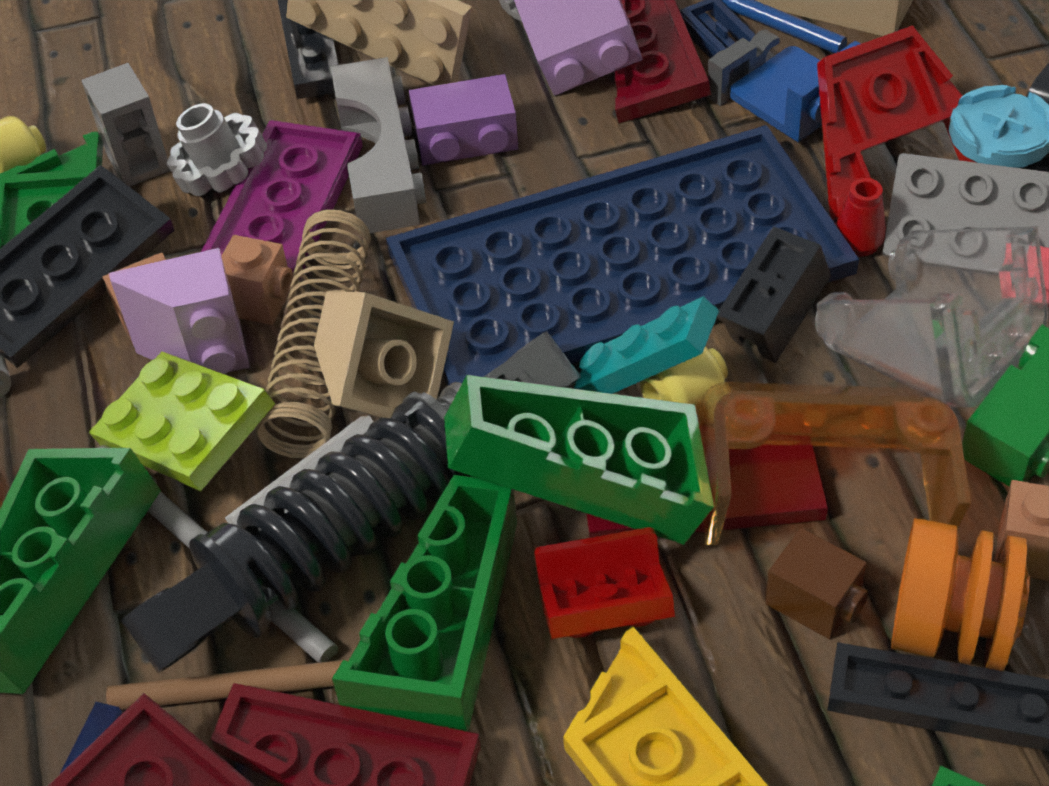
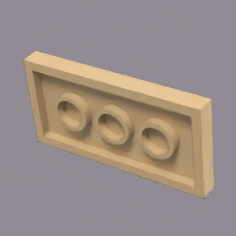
[286,0,472,86]

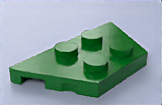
[0,131,103,249]

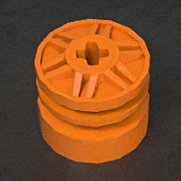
[891,518,1030,671]

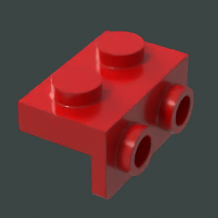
[534,527,675,639]

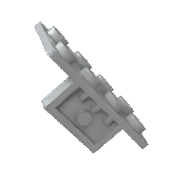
[883,153,1049,276]

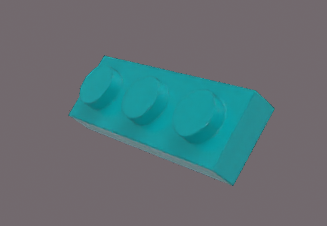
[574,296,719,394]

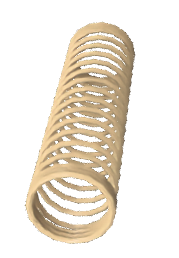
[256,210,371,458]

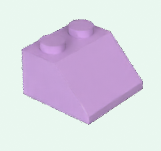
[514,0,643,96]
[109,248,250,374]

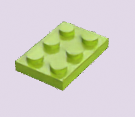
[89,351,275,491]

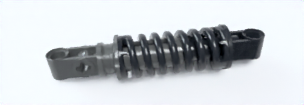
[121,331,581,673]

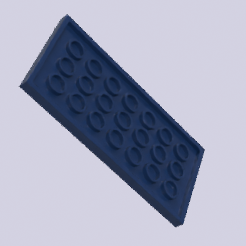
[386,125,859,386]

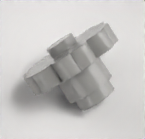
[167,103,267,196]

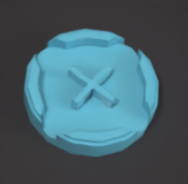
[949,85,1049,168]

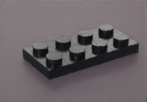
[0,165,175,368]

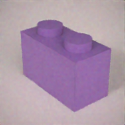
[409,74,518,166]

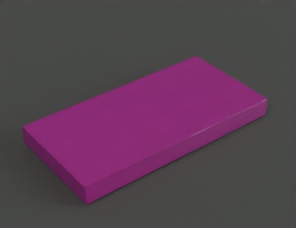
[201,120,363,281]

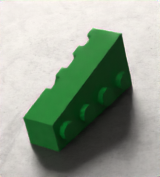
[958,324,1049,487]
[444,375,714,545]
[0,448,161,694]
[332,475,517,732]

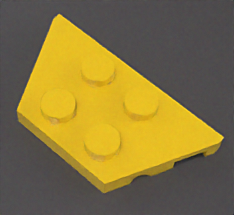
[563,627,768,786]

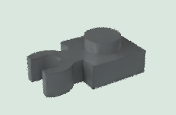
[707,29,780,106]

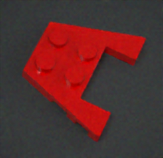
[817,25,977,220]

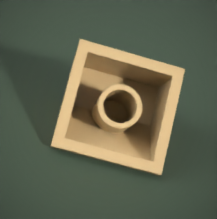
[314,291,454,418]

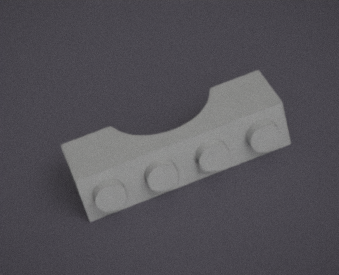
[331,57,426,233]

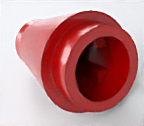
[835,178,886,257]

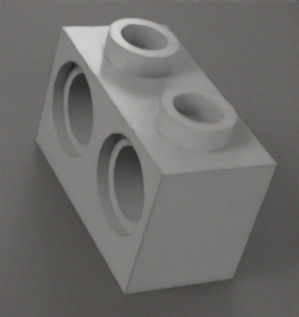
[81,63,171,187]

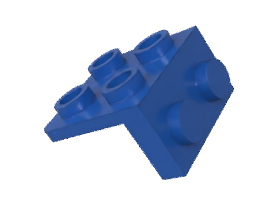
[730,41,860,142]

